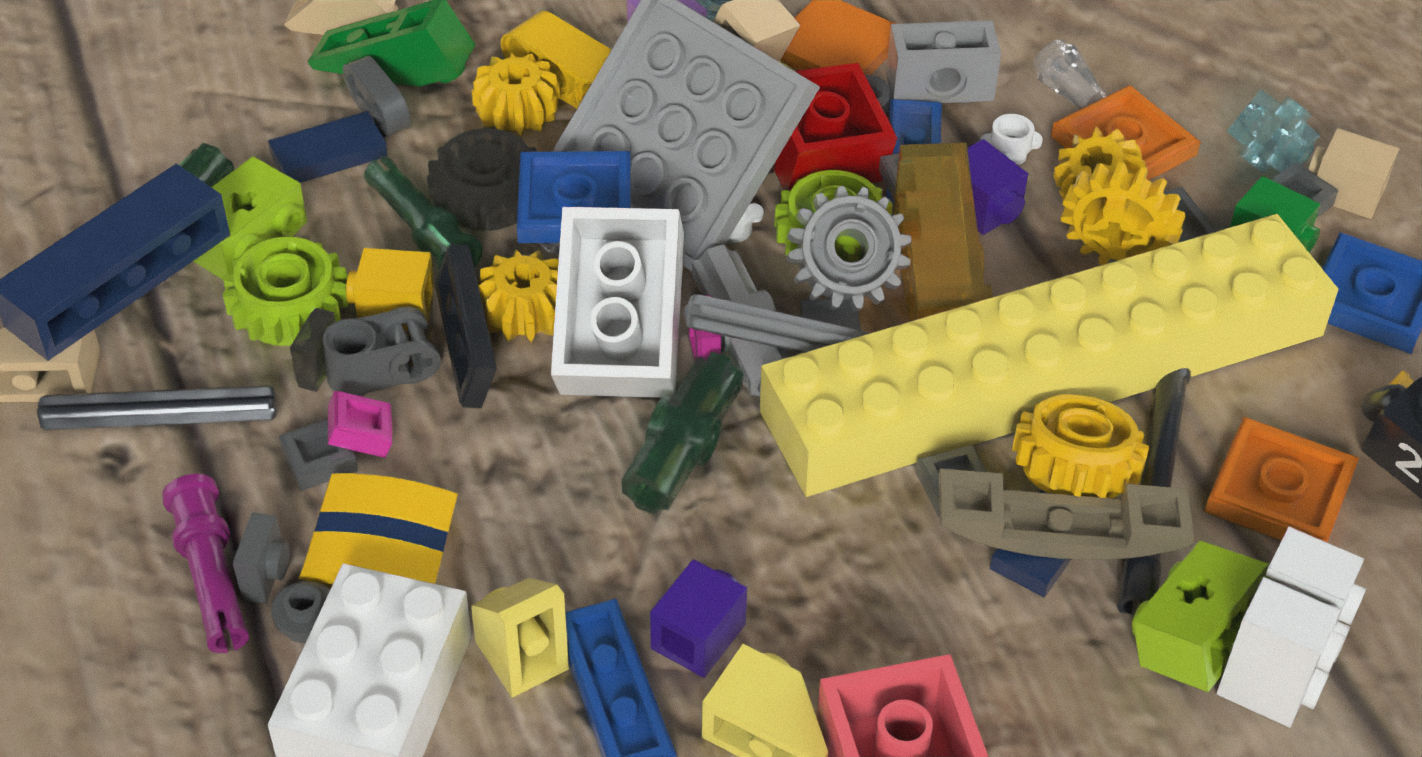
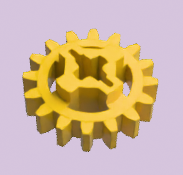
[1060,162,1185,265]

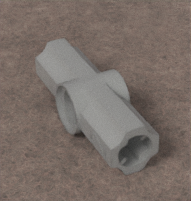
[692,245,791,397]

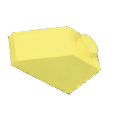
[471,578,569,698]
[702,644,828,757]

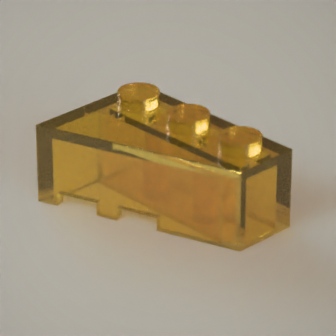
[892,142,993,322]

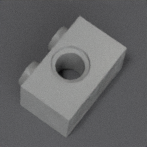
[886,20,1001,103]

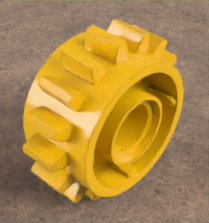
[1012,394,1149,499]

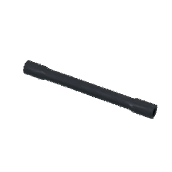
[1117,368,1191,615]

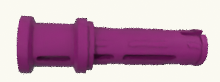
[162,474,249,653]

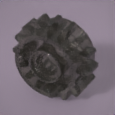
[427,128,537,231]

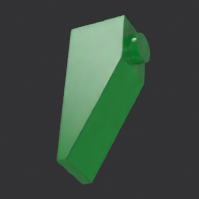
[307,0,476,87]

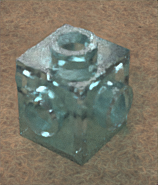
[1226,89,1321,173]

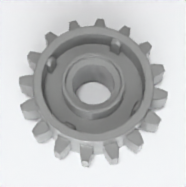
[786,186,912,312]

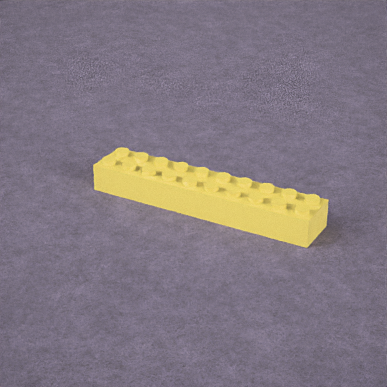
[760,214,1338,497]

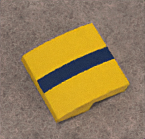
[299,473,458,589]

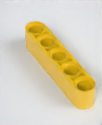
[500,10,612,109]

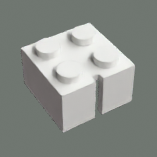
[1216,527,1366,728]

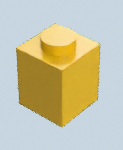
[346,248,435,331]

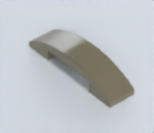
[939,468,1195,560]

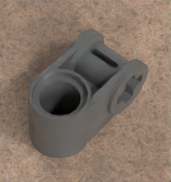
[323,307,441,396]

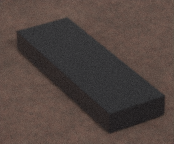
[435,244,497,408]

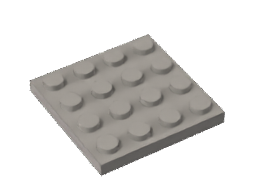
[552,0,820,271]

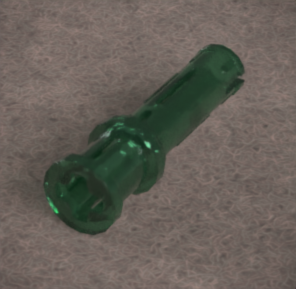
[364,156,483,271]

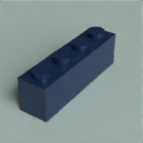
[0,163,230,361]

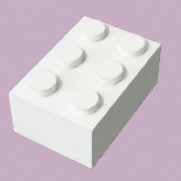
[551,207,684,398]
[268,564,472,757]

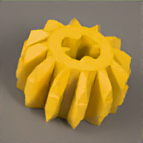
[471,52,560,137]
[1053,126,1148,202]
[478,248,559,344]

